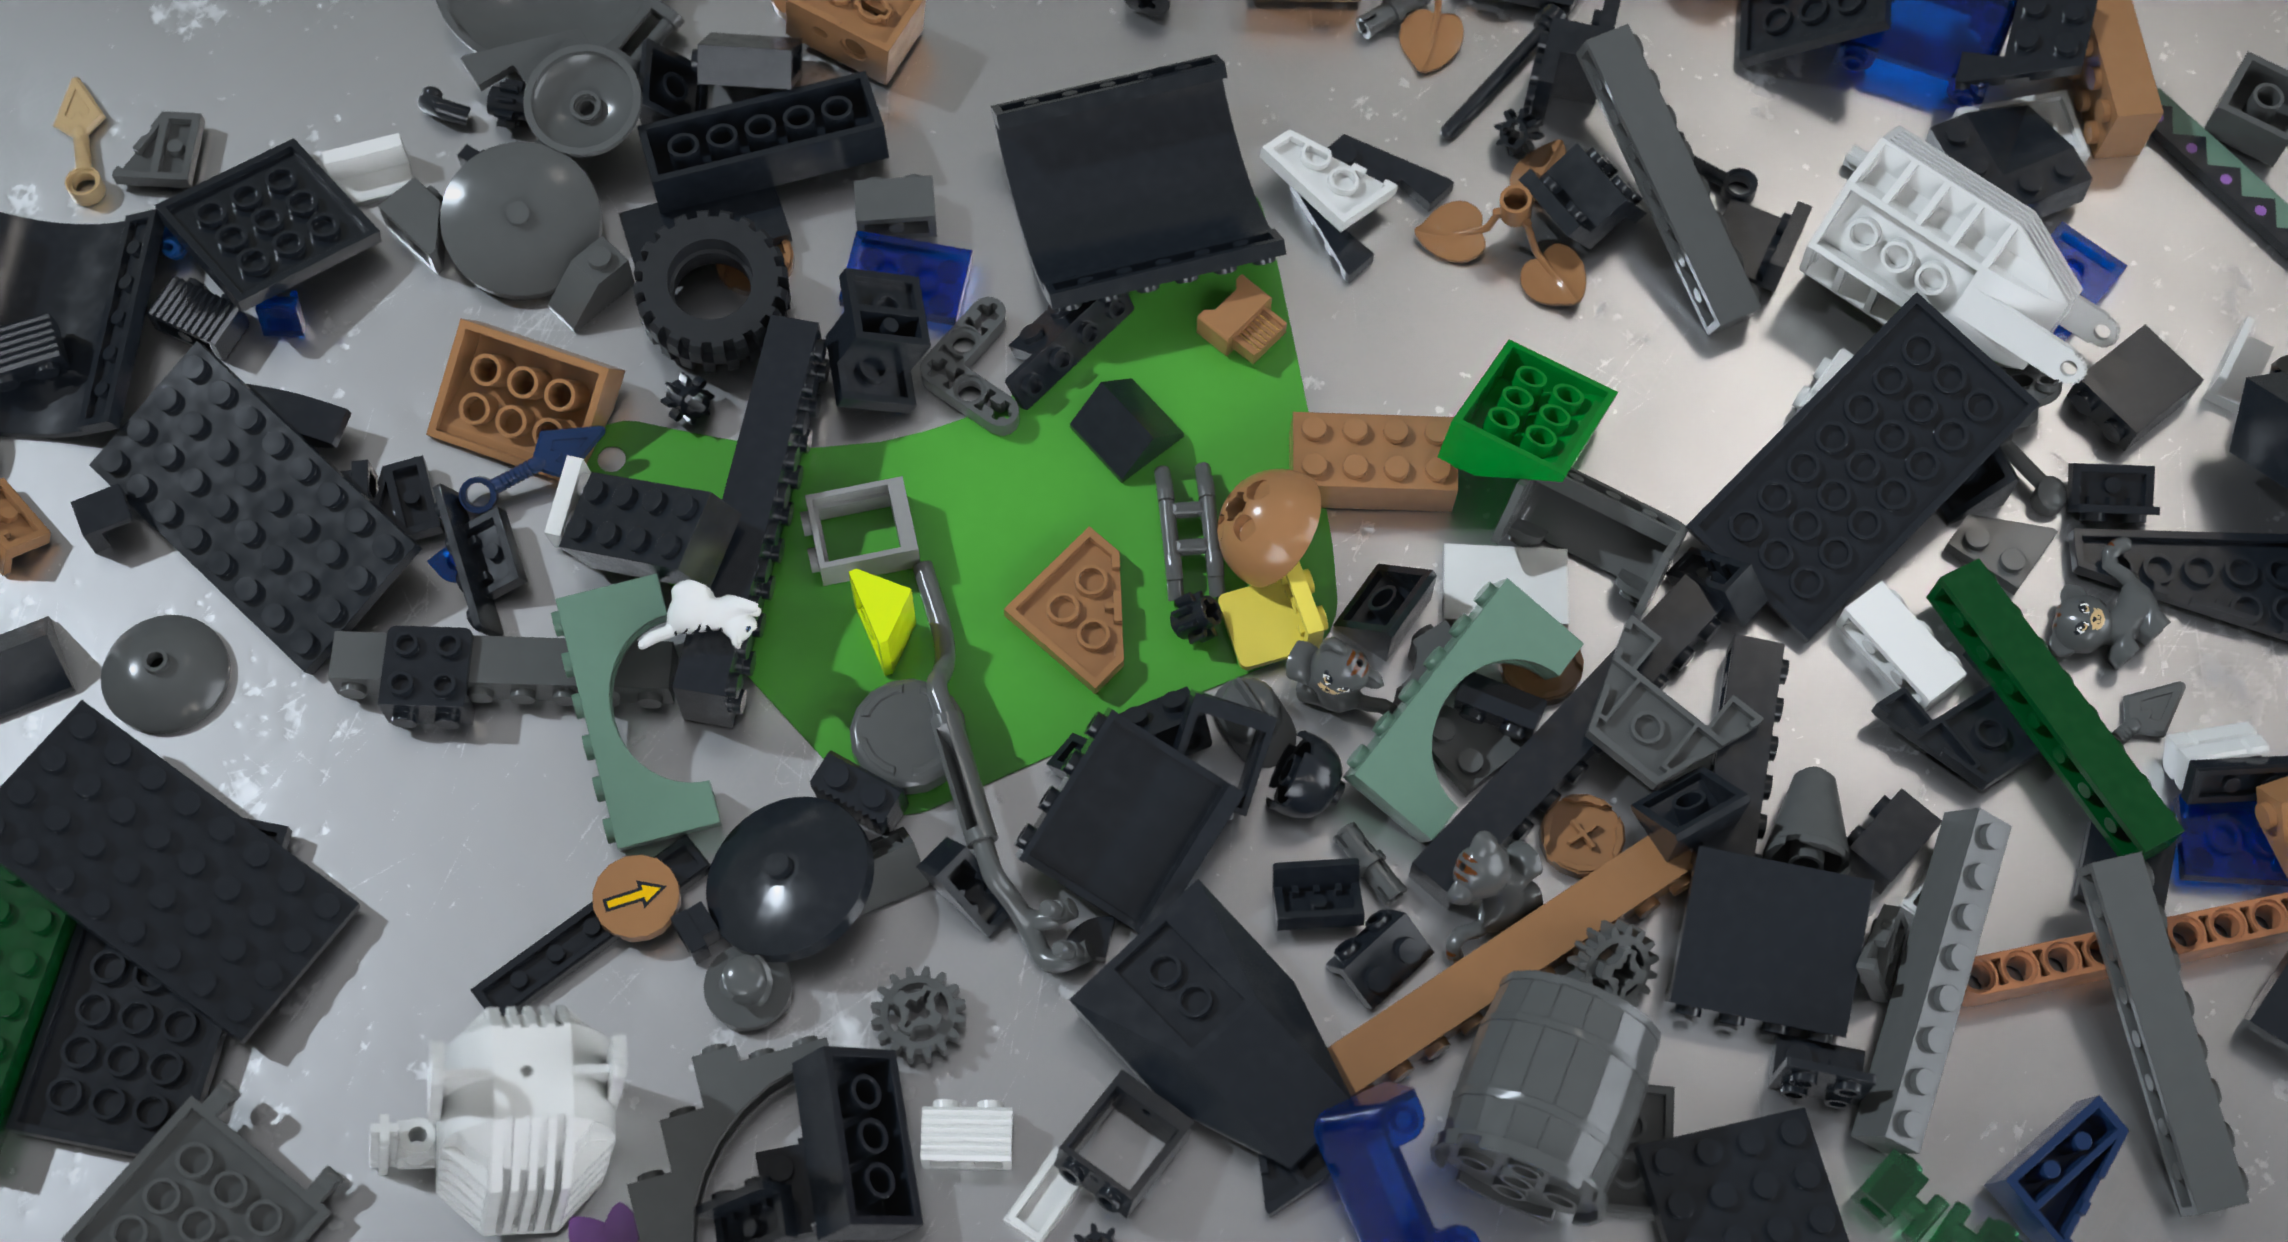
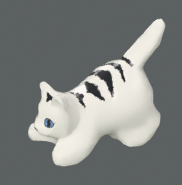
[638,579,762,649]

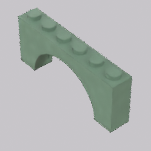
[551,573,722,852]
[1343,578,1584,843]

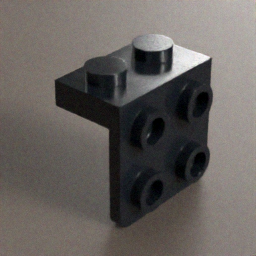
[377,626,475,730]

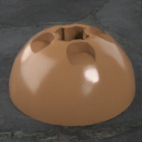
[1217,469,1321,587]

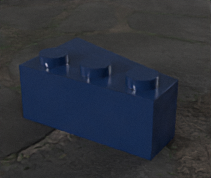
[1984,1095,2130,1242]

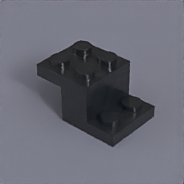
[1523,0,1621,126]
[1518,143,1647,249]
[825,268,931,414]

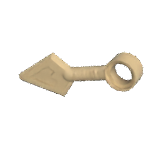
[53,77,106,206]

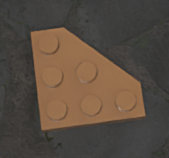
[1004,526,1124,694]

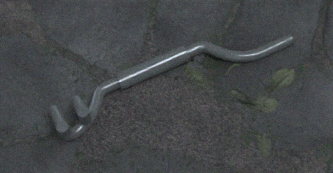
[912,561,1096,974]

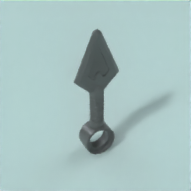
[2112,681,2186,745]

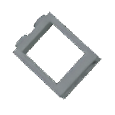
[800,476,920,586]

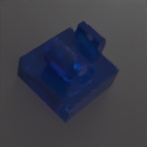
[255,290,306,336]

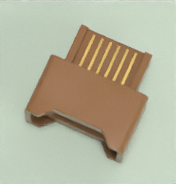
[1196,274,1287,365]

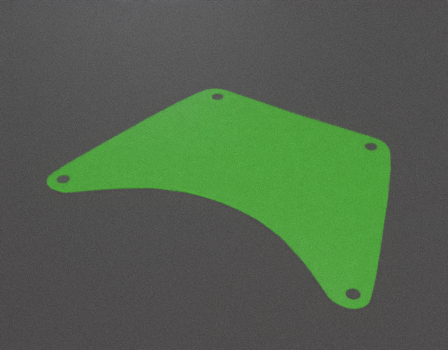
[587,197,1338,815]

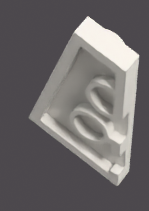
[1259,129,1398,232]

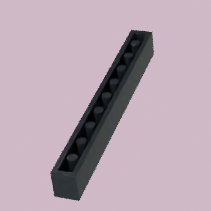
[1409,574,1725,910]

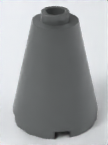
[1762,766,1851,875]

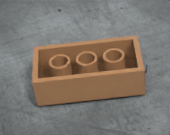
[2067,0,2164,159]
[1289,412,1458,512]

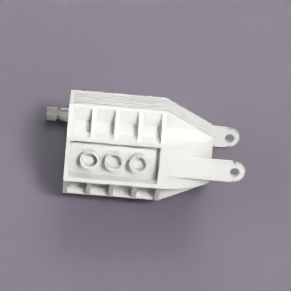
[1799,125,2121,386]
[369,1005,627,1236]

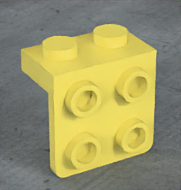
[1218,561,1328,670]

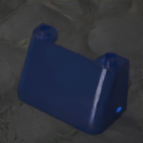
[1832,0,2018,107]
[1314,1081,1481,1242]

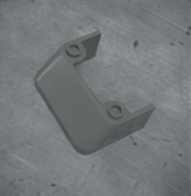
[1490,468,1688,616]

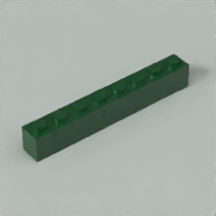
[1926,558,2185,861]

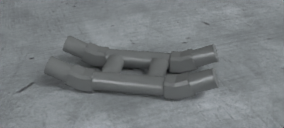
[1154,462,1226,601]

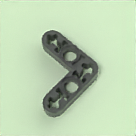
[920,297,1020,436]

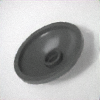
[523,44,642,158]
[101,615,231,734]

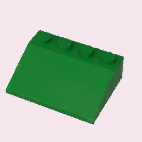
[1437,339,1618,482]

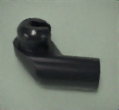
[418,86,471,126]

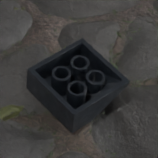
[1926,105,2093,219]

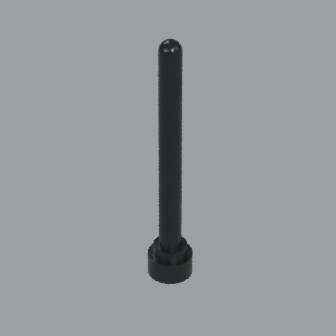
[1440,3,1568,139]

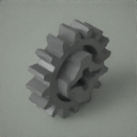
[1566,919,1659,1008]
[871,966,967,1064]

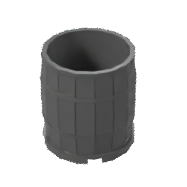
[1430,970,1661,1226]

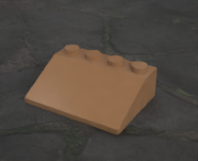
[426,319,626,481]

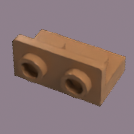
[0,477,51,576]

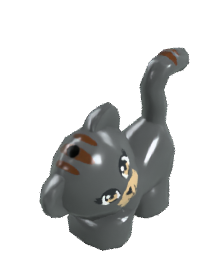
[2047,536,2171,670]
[1286,637,1398,715]
[1445,831,1543,965]

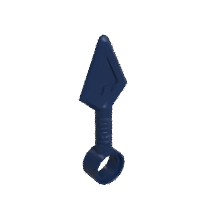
[459,426,606,514]

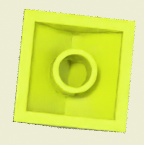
[848,568,916,676]

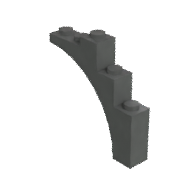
[627,1036,829,1242]

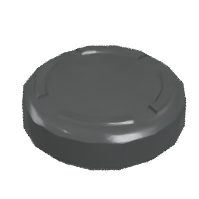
[850,678,966,795]

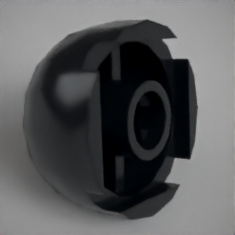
[1266,730,1345,818]

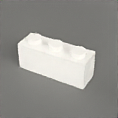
[1835,581,1967,712]

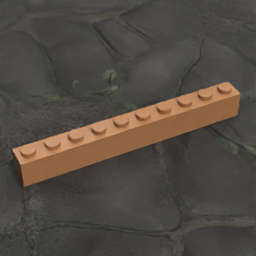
[1327,836,1693,1108]

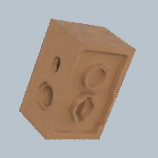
[786,0,926,85]

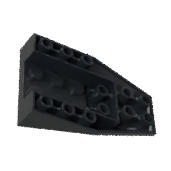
[1069,879,1356,1169]

